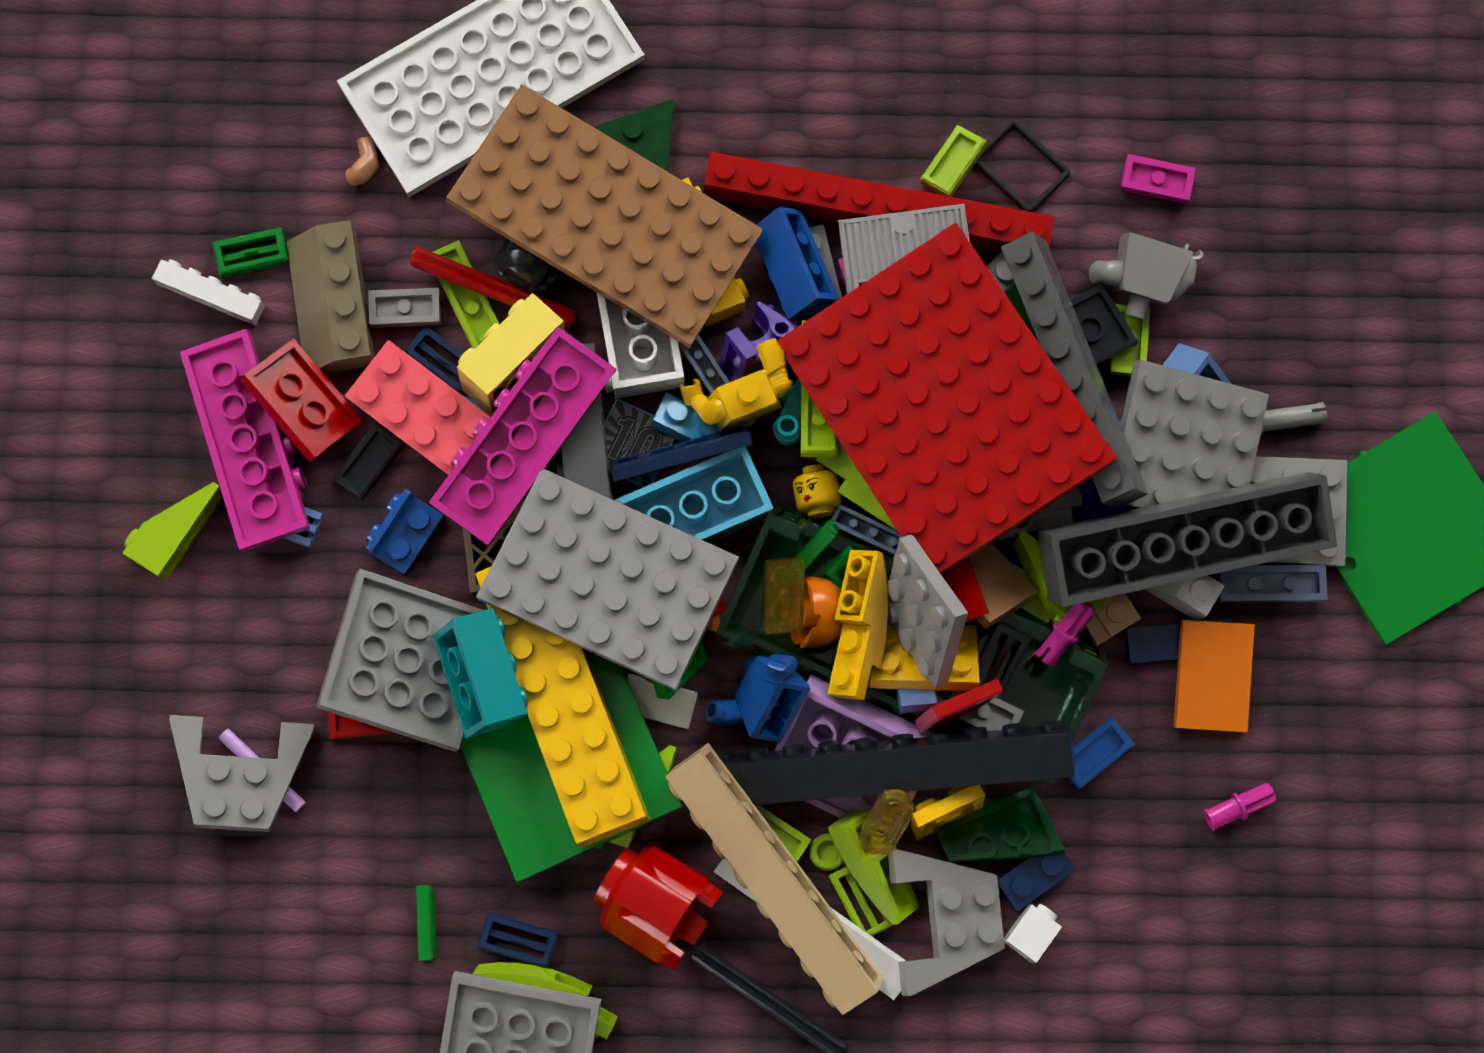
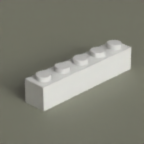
[152,259,265,326]

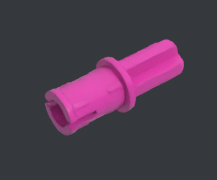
[1036,602,1095,667]
[1203,783,1276,831]

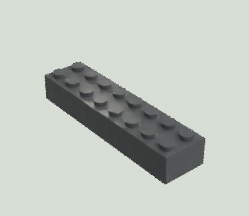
[1037,472,1337,607]

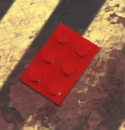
[240,338,363,462]

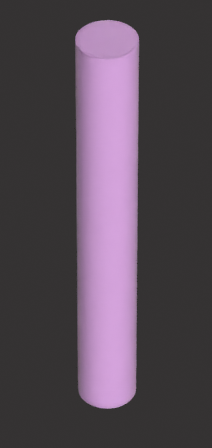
[218,728,306,813]

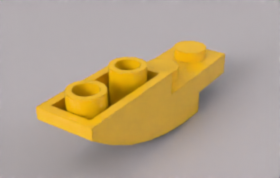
[827,550,888,700]

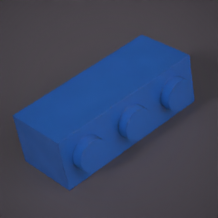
[756,207,839,321]

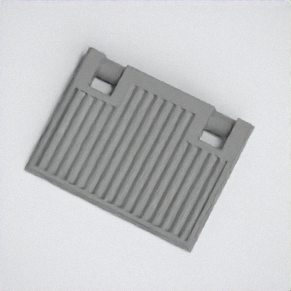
[838,204,970,294]

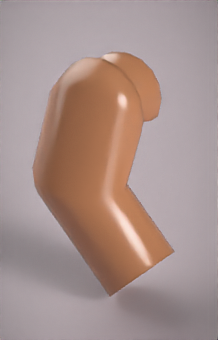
[345,136,379,186]

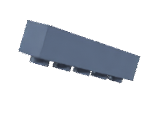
[678,335,756,428]
[831,504,902,556]

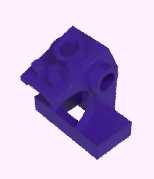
[719,301,798,382]

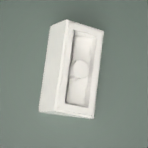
[627,673,698,730]

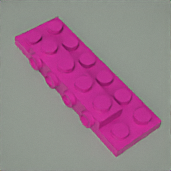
[429,326,617,546]
[180,329,311,552]

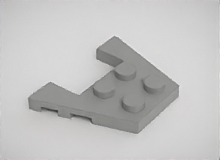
[169,715,314,832]
[887,849,1005,996]

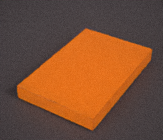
[1174,619,1255,732]

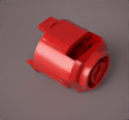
[593,846,723,971]

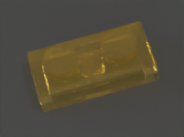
[763,558,805,634]

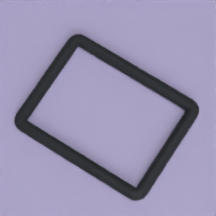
[974,120,1070,212]

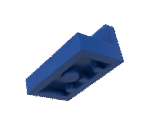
[366,489,445,576]

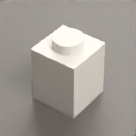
[1004,904,1062,963]

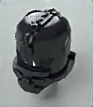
[493,238,559,293]

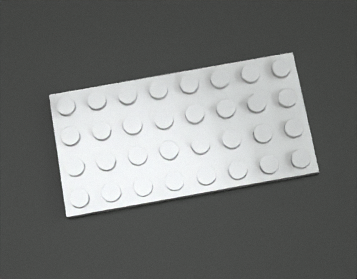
[337,0,645,197]

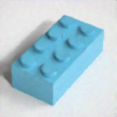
[614,446,774,543]

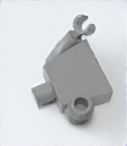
[1088,232,1203,320]

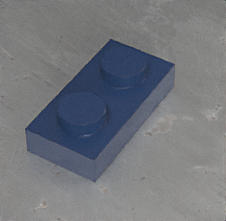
[998,854,1076,912]

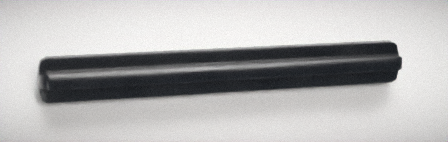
[690,943,849,1053]

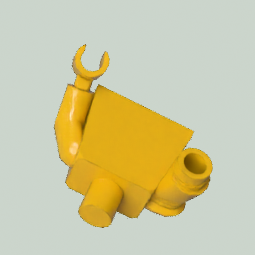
[679,338,793,432]

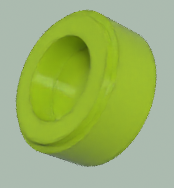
[809,834,843,871]

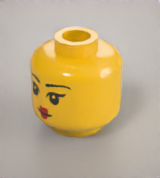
[793,464,842,519]

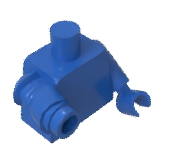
[705,654,811,743]

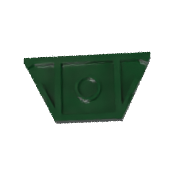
[594,99,675,171]

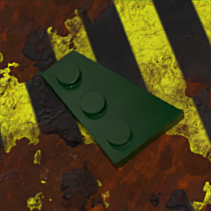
[934,786,1065,865]

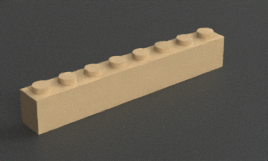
[665,743,884,1015]

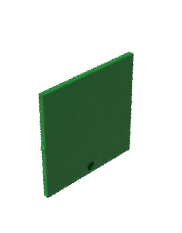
[1334,411,1484,646]
[460,654,683,883]

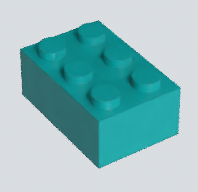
[432,608,528,739]

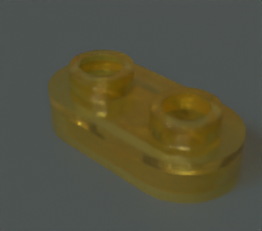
[860,789,914,855]

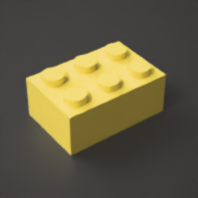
[457,293,565,417]

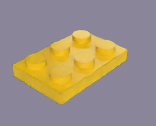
[869,624,980,691]

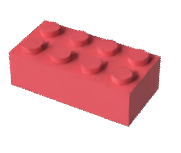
[345,340,491,475]

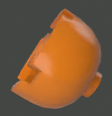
[787,576,843,648]

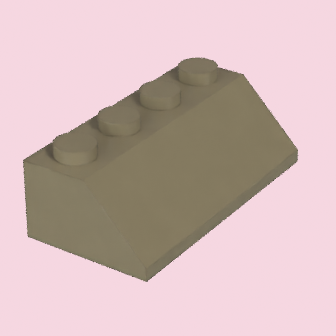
[286,220,375,374]

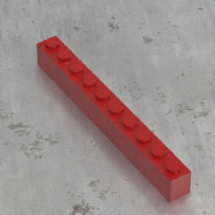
[704,152,1055,253]

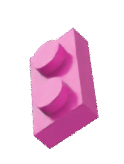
[1119,154,1196,205]

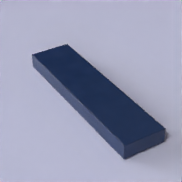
[610,424,753,481]

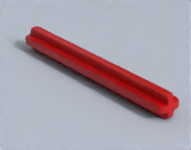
[410,247,576,329]

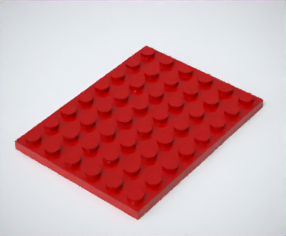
[777,222,1118,575]

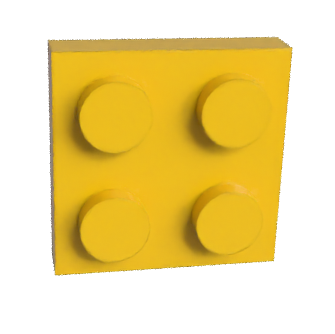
[911,785,985,841]

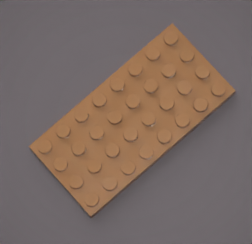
[446,84,763,348]

